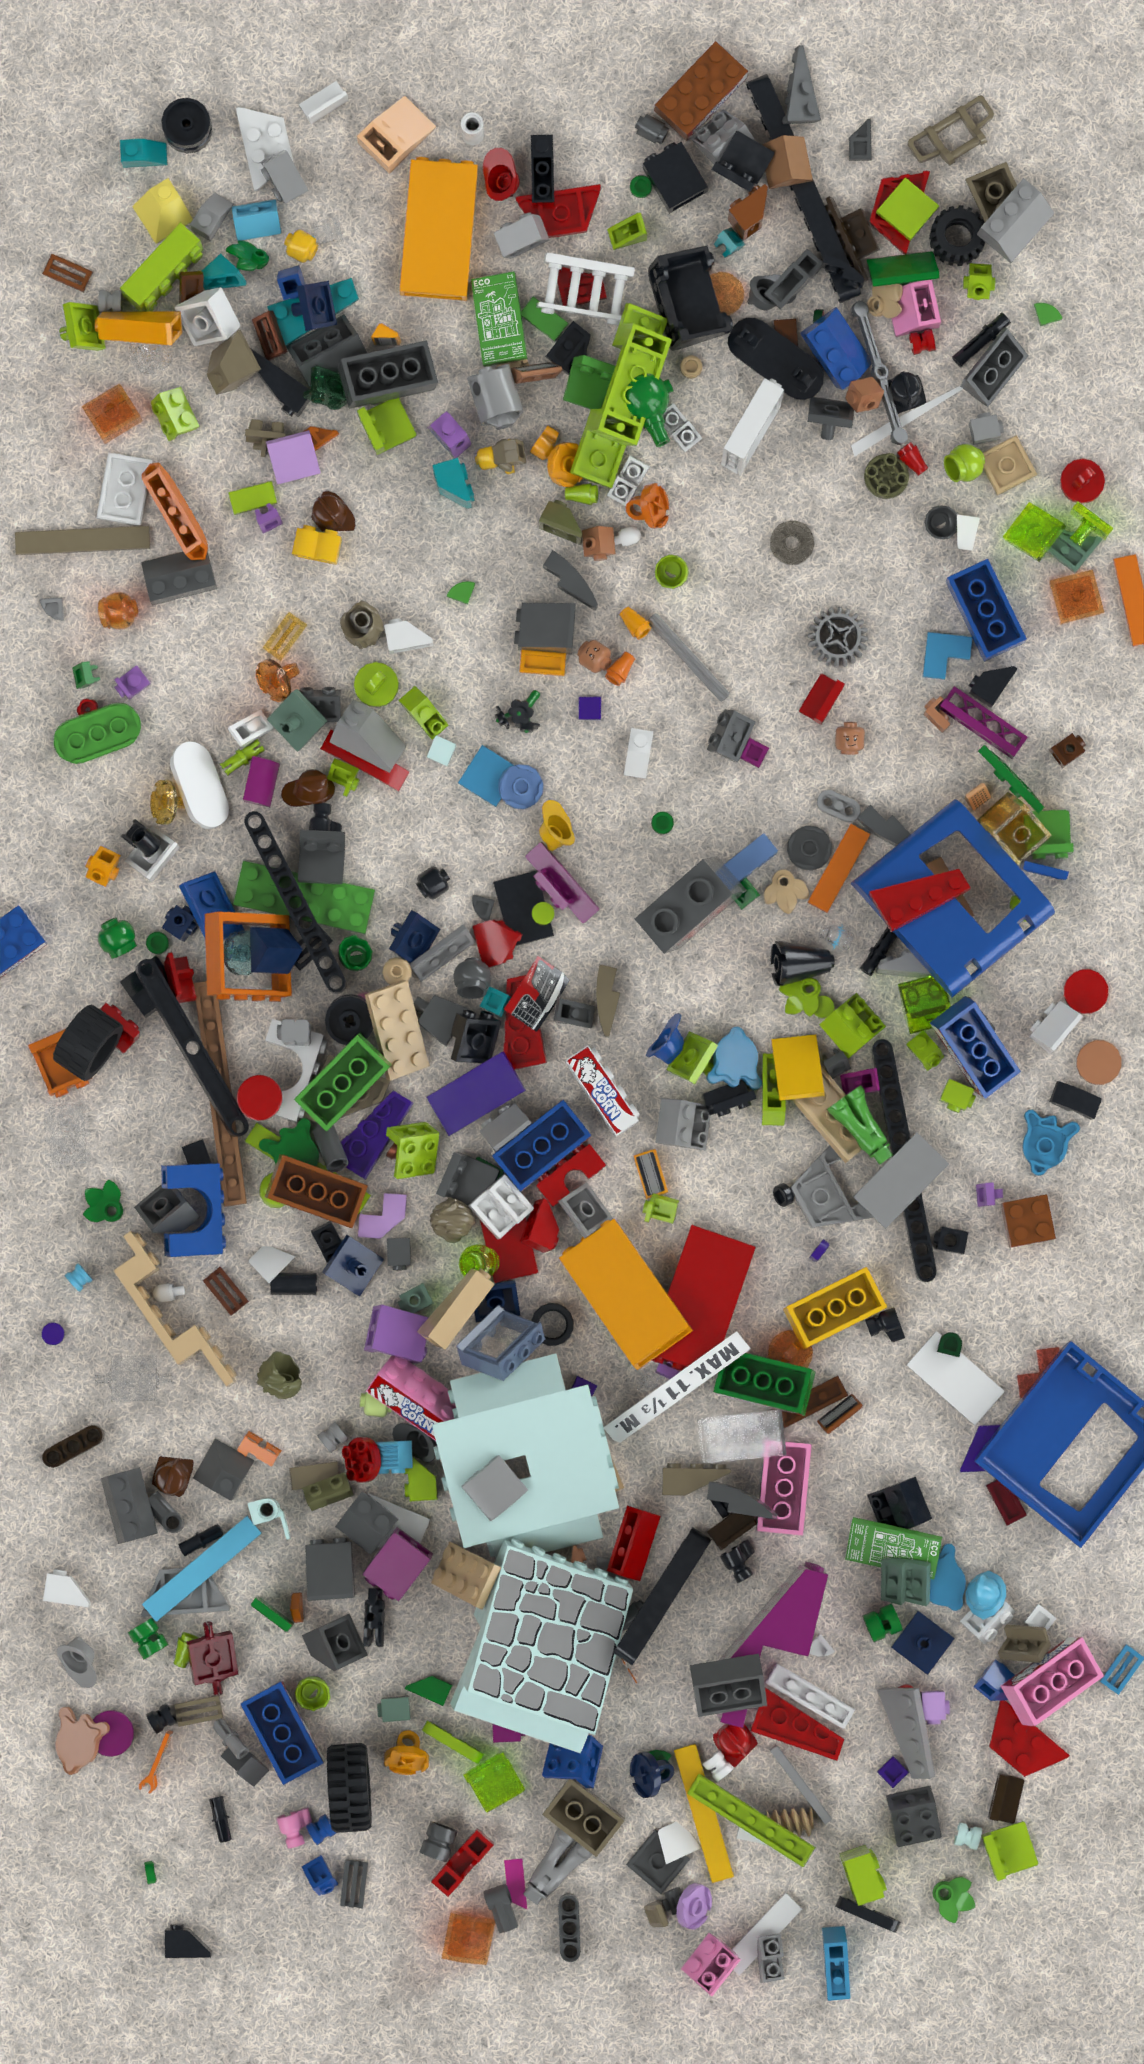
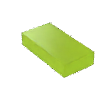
[228,481,278,515]

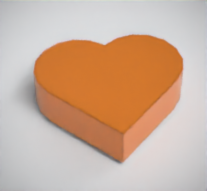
[290,1592,304,1623]

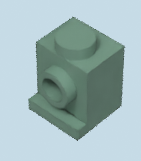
[397,1283,434,1314]

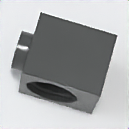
[387,1238,411,1270]

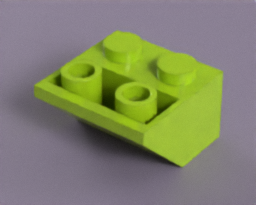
[819,993,886,1059]

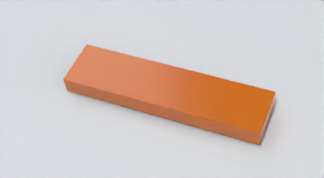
[1113,554,1144,647]
[807,824,870,913]

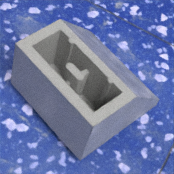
[690,109,755,165]
[655,1098,711,1151]

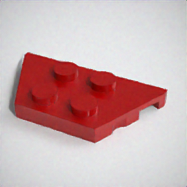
[869,171,930,255]
[516,184,601,238]
[989,1700,1070,1777]

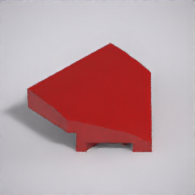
[472,919,523,968]

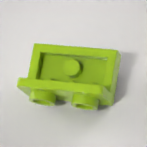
[151,387,200,441]

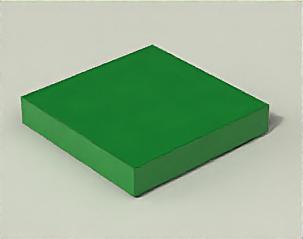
[251,1596,294,1632]

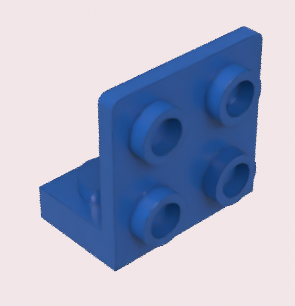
[542,1735,603,1789]

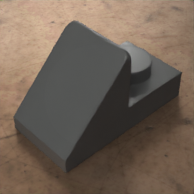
[553,998,595,1028]
[221,1747,269,1787]

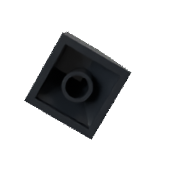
[120,955,169,1018]

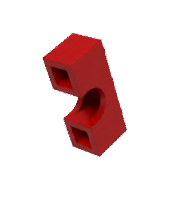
[536,1144,606,1207]
[431,1828,494,1897]

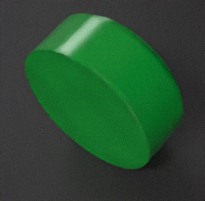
[630,175,652,198]
[651,812,674,835]
[146,932,169,955]
[144,1861,157,1885]

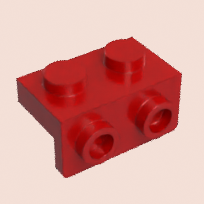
[100,1003,140,1053]

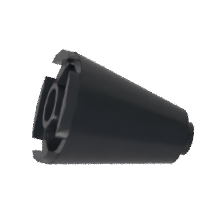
[770,941,835,986]

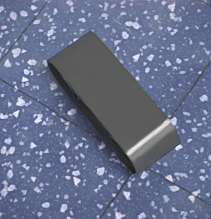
[558,1893,581,1962]

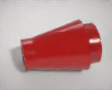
[897,442,928,476]

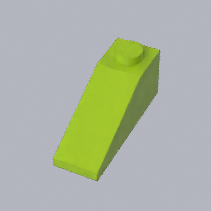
[762,1053,786,1126]

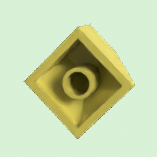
[132,178,193,244]

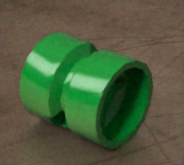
[862,1603,903,1643]
[127,1617,169,1660]

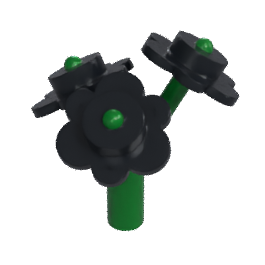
[495,690,540,733]

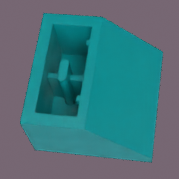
[432,458,475,509]

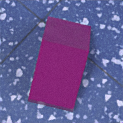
[840,1068,880,1095]

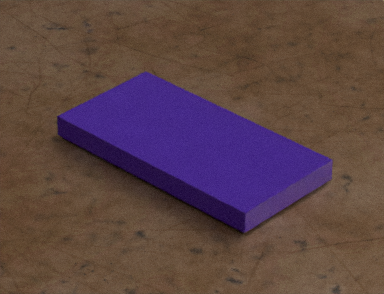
[426,1051,526,1136]

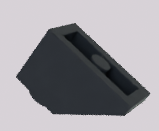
[968,666,1018,708]
[165,1924,212,1958]

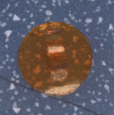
[256,658,300,702]
[768,1330,813,1368]

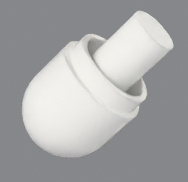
[614,526,641,547]
[153,1283,185,1302]

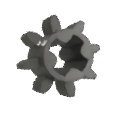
[662,1887,683,1915]

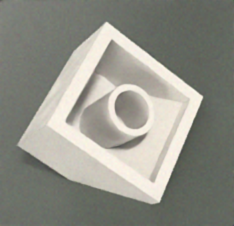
[174,287,241,346]
[1029,1001,1083,1054]

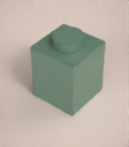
[377,1696,411,1722]

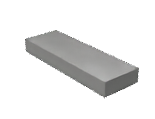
[410,925,475,982]

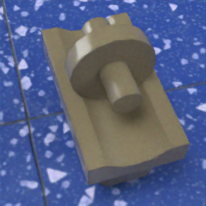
[245,419,286,457]

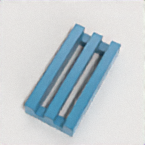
[1100,1644,1144,1695]

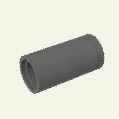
[313,1125,348,1172]

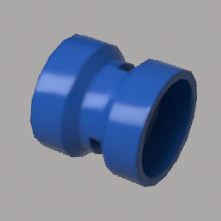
[306,1814,337,1845]

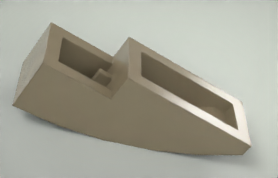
[596,964,620,1038]

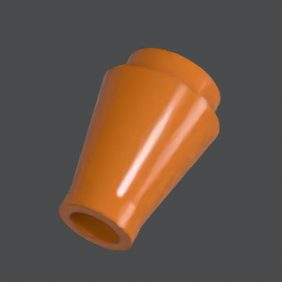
[605,652,635,686]

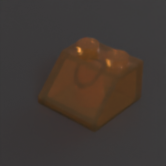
[81,383,143,444]
[441,1910,495,1965]

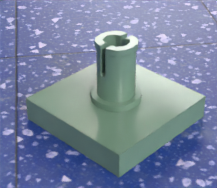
[267,689,328,752]

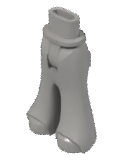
[523,1827,593,1905]

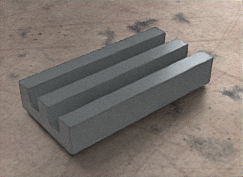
[340,1860,368,1909]

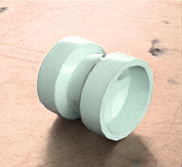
[954,1822,982,1850]

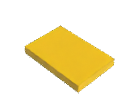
[771,1034,825,1101]

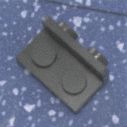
[299,687,341,722]
[707,709,756,762]

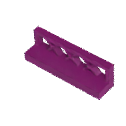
[939,686,1028,759]

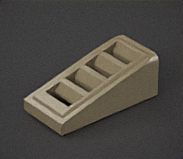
[644,1900,669,1927]

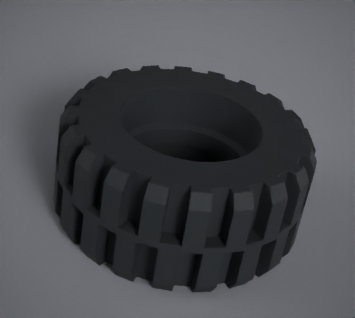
[327,1743,372,1833]

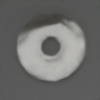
[770,520,814,565]

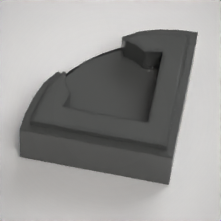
[472,895,495,921]

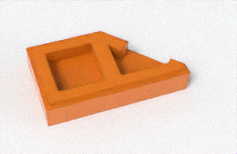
[303,426,339,451]

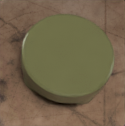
[864,453,909,499]

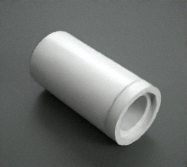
[461,112,484,145]

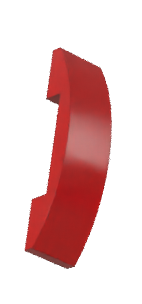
[320,730,409,791]

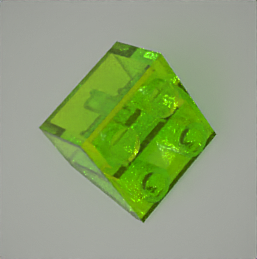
[898,975,951,1034]

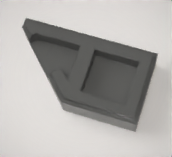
[849,119,872,161]

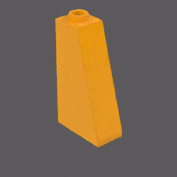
[95,311,182,345]

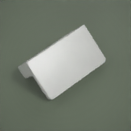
[299,81,349,124]

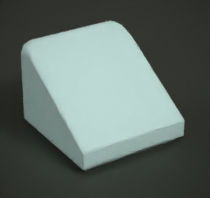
[427,735,456,766]

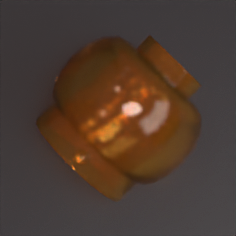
[98,592,138,630]

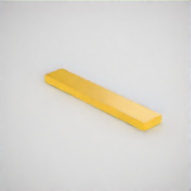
[674,1744,734,1883]

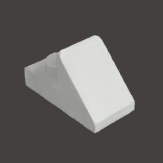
[228,710,273,748]

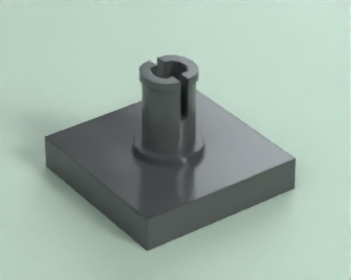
[807,397,854,440]

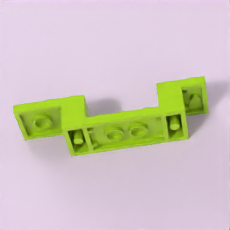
[570,303,672,488]

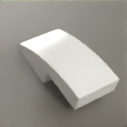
[663,403,702,452]
[607,455,650,506]

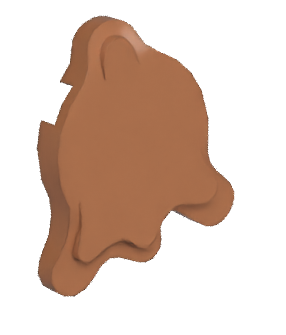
[55,1707,110,1775]

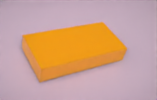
[520,650,566,676]

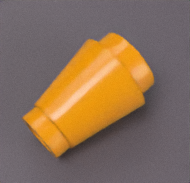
[619,606,651,640]

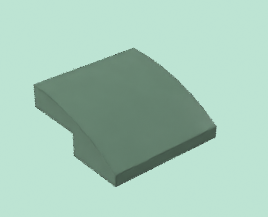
[881,1558,931,1607]

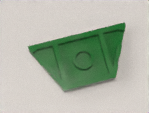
[978,745,1045,814]

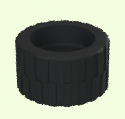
[53,1004,123,1081]

